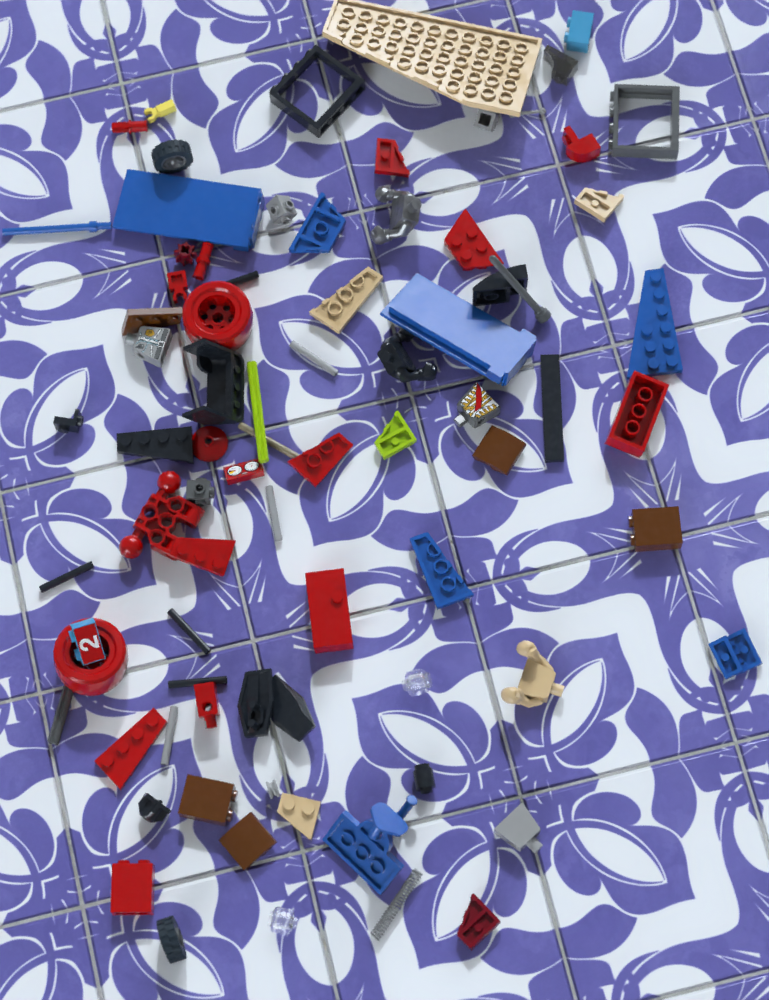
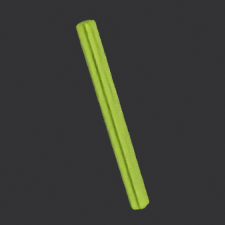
[247,361,269,463]

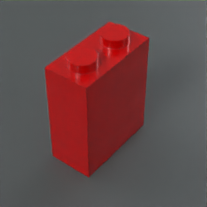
[110,860,155,915]

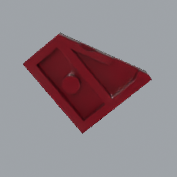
[457,893,501,951]

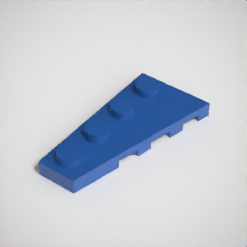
[410,532,474,610]

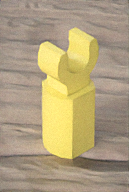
[144,99,177,123]

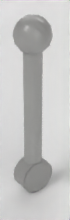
[509,108,546,118]

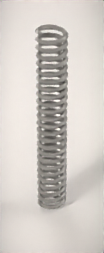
[370,868,423,941]

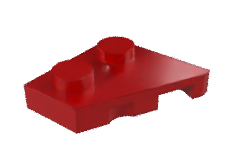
[374,138,410,178]

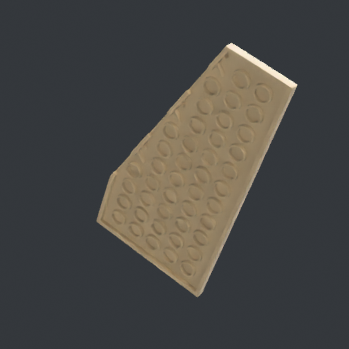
[322,0,542,117]

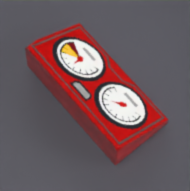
[223,458,265,485]

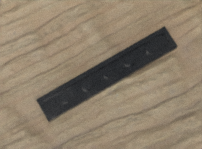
[540,354,564,463]

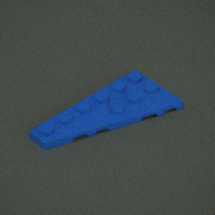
[627,268,683,380]

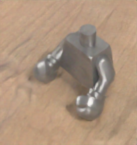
[370,186,422,245]

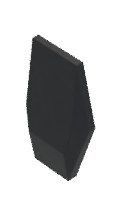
[237,668,274,738]
[271,674,316,742]

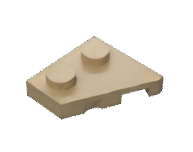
[574,188,624,222]
[277,792,321,840]

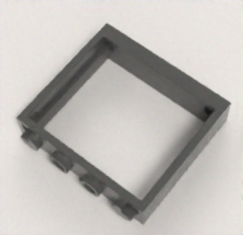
[608,84,680,159]

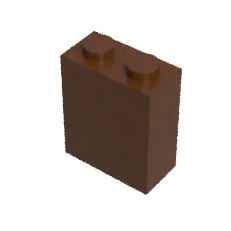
[628,506,683,552]
[178,774,238,827]

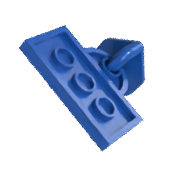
[322,795,418,895]

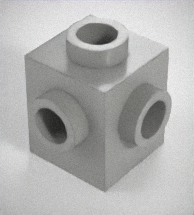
[266,195,297,225]

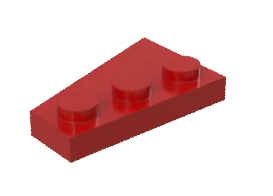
[287,433,353,488]
[169,537,236,577]

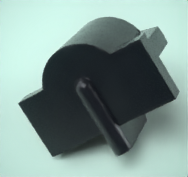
[138,793,171,823]

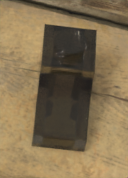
[543,45,578,86]

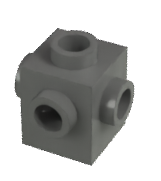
[186,478,215,507]

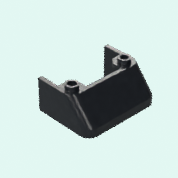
[182,339,244,425]

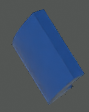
[708,628,763,679]

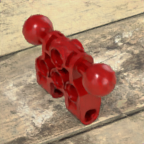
[119,471,205,561]

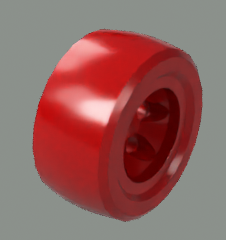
[182,281,253,351]
[53,618,128,696]

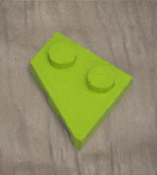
[374,411,417,460]

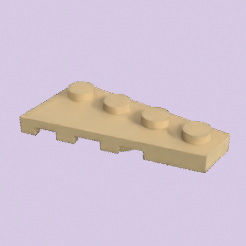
[309,267,383,334]

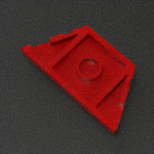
[444,209,504,271]

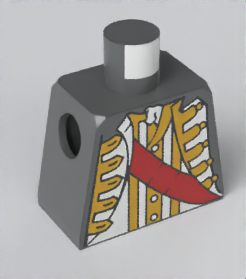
[453,382,501,428]

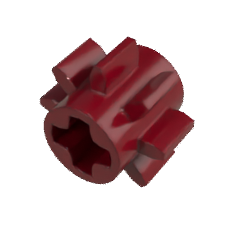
[174,242,197,266]

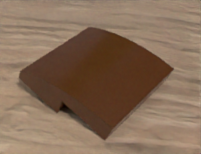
[472,425,526,475]
[219,812,277,870]

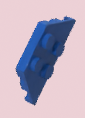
[289,192,346,253]

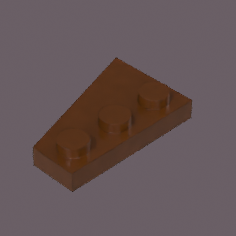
[121,307,183,336]

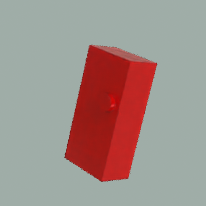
[604,370,669,458]
[305,568,354,654]

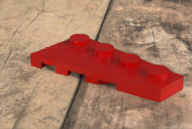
[94,708,168,790]

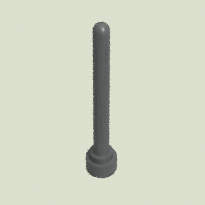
[489,255,551,324]

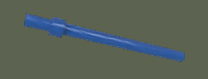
[2,221,112,236]

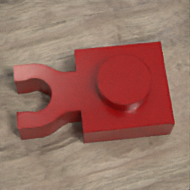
[167,270,188,304]

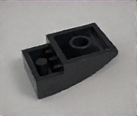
[472,264,528,306]

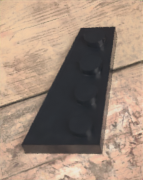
[117,426,194,464]

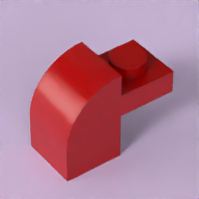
[562,125,601,163]

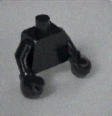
[377,328,438,383]

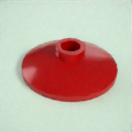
[193,426,228,462]

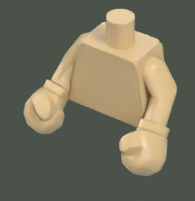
[501,640,565,708]

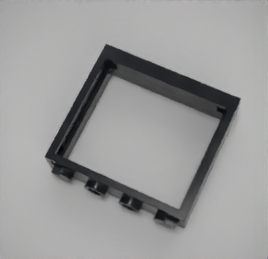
[269,45,365,138]

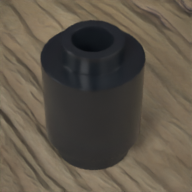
[413,763,436,794]

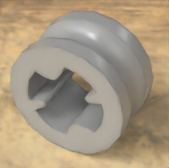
[266,779,280,799]

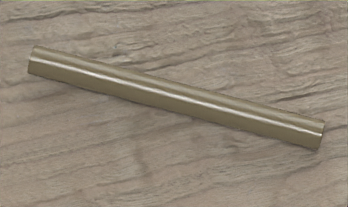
[237,422,300,458]

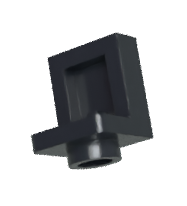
[53,409,84,433]

